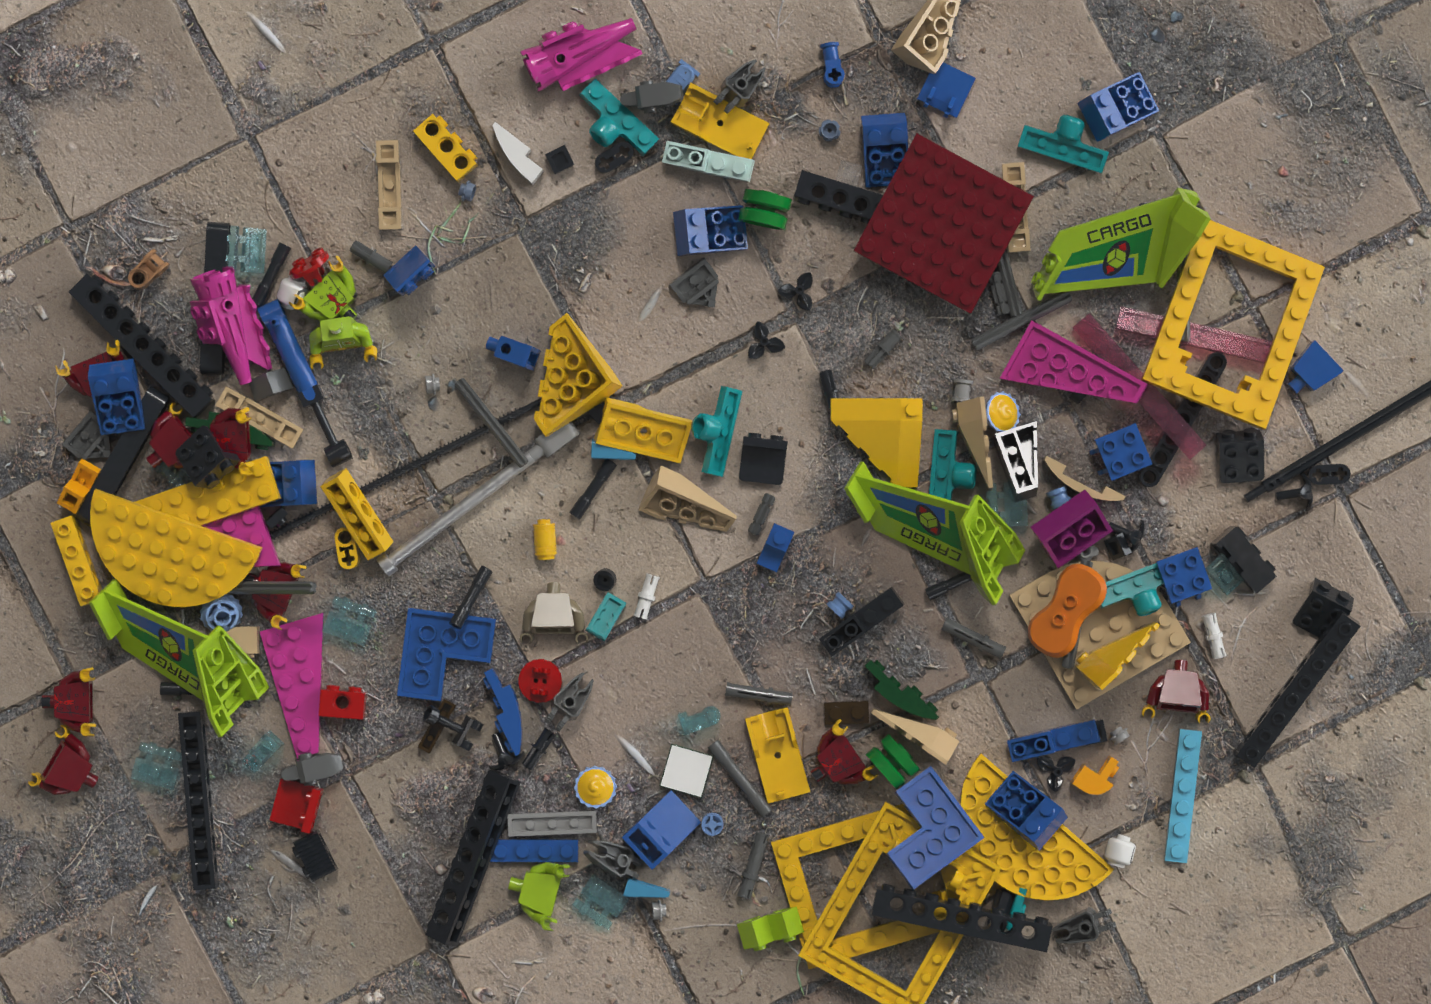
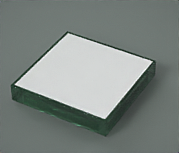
[659,743,714,798]

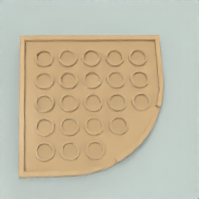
[1009,561,1191,710]

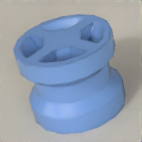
[1046,485,1071,510]
[826,592,854,619]
[701,812,723,836]

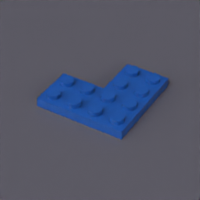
[397,608,496,701]
[886,766,985,890]

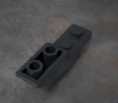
[819,587,905,657]

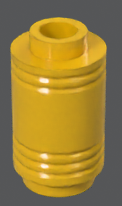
[533,519,557,560]

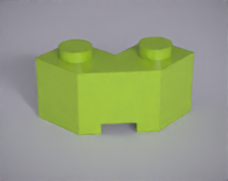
[737,906,804,951]

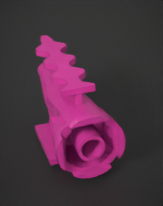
[520,18,643,92]
[190,266,272,385]

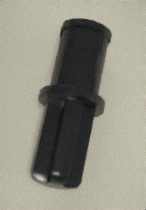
[819,370,839,414]
[522,727,556,770]

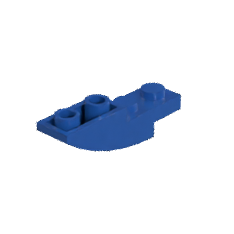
[483,668,523,756]
[1007,719,1100,762]

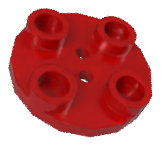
[289,247,329,286]
[518,659,562,703]

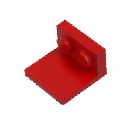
[270,778,324,834]

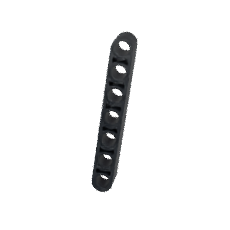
[200,222,231,375]
[1138,352,1227,487]
[75,386,170,527]

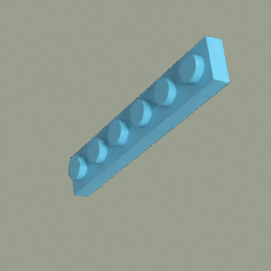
[1164,729,1202,863]

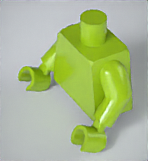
[508,862,570,931]

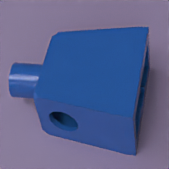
[486,336,541,371]
[1288,340,1344,394]

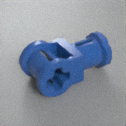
[819,42,845,88]

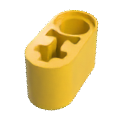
[335,527,360,569]

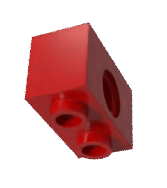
[319,685,367,719]

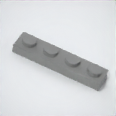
[508,810,597,837]

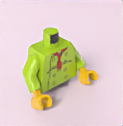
[289,256,358,321]

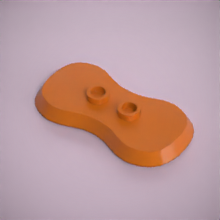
[1028,564,1107,658]

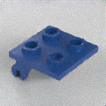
[917,62,976,118]
[1089,423,1152,481]
[1156,547,1212,608]

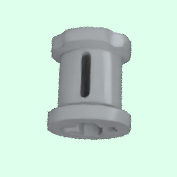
[951,379,973,402]

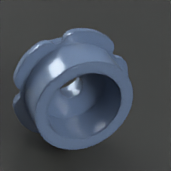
[819,120,840,141]
[458,180,476,202]

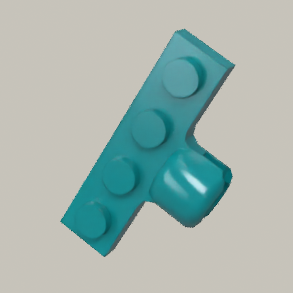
[579,78,659,156]
[1018,115,1109,173]
[691,386,742,477]
[929,429,977,501]
[1100,563,1164,616]

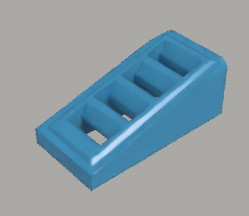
[591,439,636,460]
[623,877,670,898]

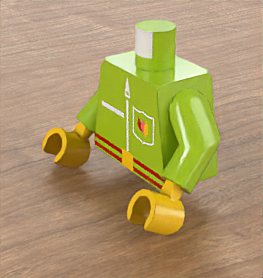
[309,316,377,370]

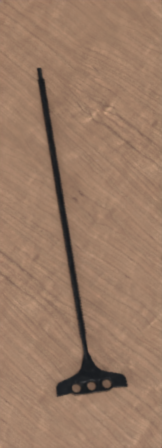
[144,398,605,602]

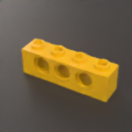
[320,468,393,560]
[50,515,102,606]

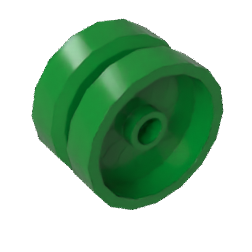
[738,189,792,230]
[866,734,921,790]

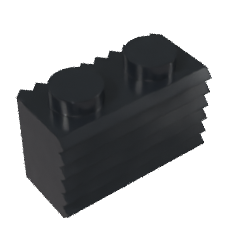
[292,829,338,882]

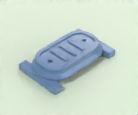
[666,59,701,105]

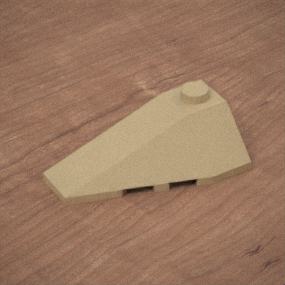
[891,0,961,74]
[952,396,993,491]
[638,466,737,532]
[871,708,959,765]

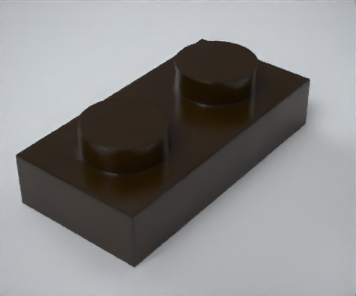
[824,700,869,725]

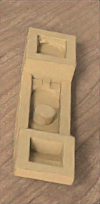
[376,140,402,230]
[1002,162,1031,252]
[215,386,304,449]
[1043,456,1126,501]

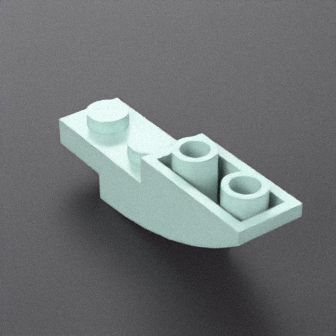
[662,141,755,182]

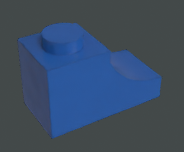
[756,523,794,572]

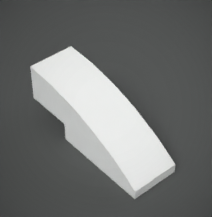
[492,122,543,185]

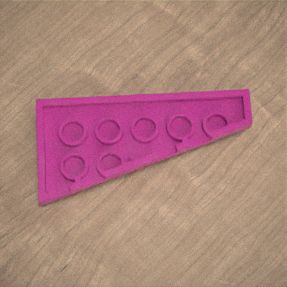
[1000,320,1148,404]
[203,506,281,567]
[260,613,324,759]

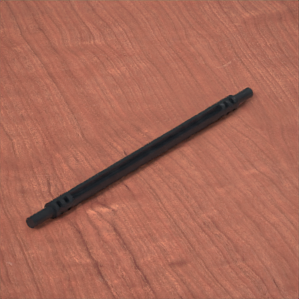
[1243,380,1431,502]

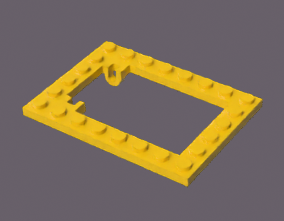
[1141,220,1325,430]
[798,801,1002,1004]
[771,804,979,969]

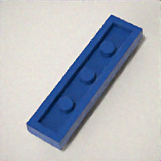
[490,839,578,862]

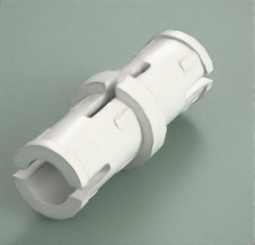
[633,573,660,620]
[1202,613,1226,659]

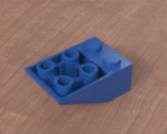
[1077,72,1159,142]
[861,113,908,187]
[673,205,748,256]
[383,245,435,296]
[88,359,145,435]
[259,460,317,507]
[985,771,1068,851]
[622,790,701,870]

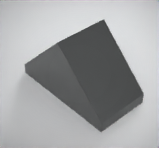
[249,367,295,402]

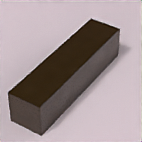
[418,698,457,754]

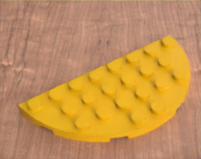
[90,489,263,607]
[959,753,1114,900]

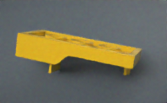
[671,83,770,159]
[594,397,692,464]
[745,706,810,803]

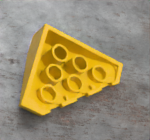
[534,313,623,437]
[830,398,923,487]
[1075,622,1160,690]

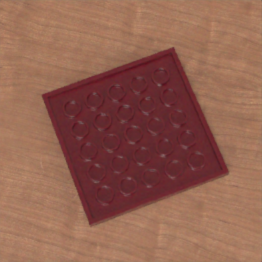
[853,133,1034,314]

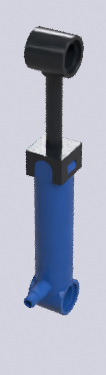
[257,299,353,468]

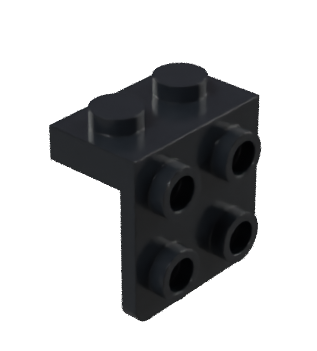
[176,426,241,489]
[1216,428,1265,483]
[739,432,788,485]
[1293,578,1354,638]

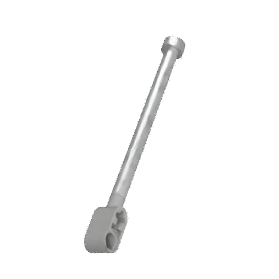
[376,421,580,577]

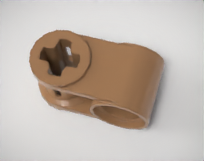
[128,249,170,290]

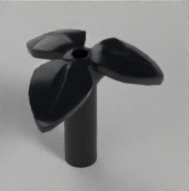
[777,272,813,311]
[748,321,785,359]
[1276,473,1313,511]
[1109,520,1145,556]
[489,732,525,770]
[1037,756,1075,792]

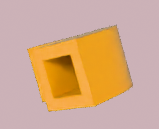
[57,459,101,514]
[1070,755,1119,795]

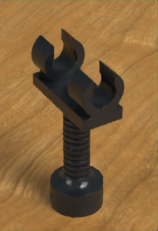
[423,706,484,751]

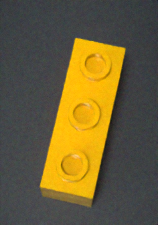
[413,114,478,183]

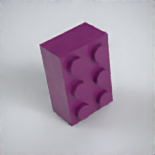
[1030,490,1113,568]

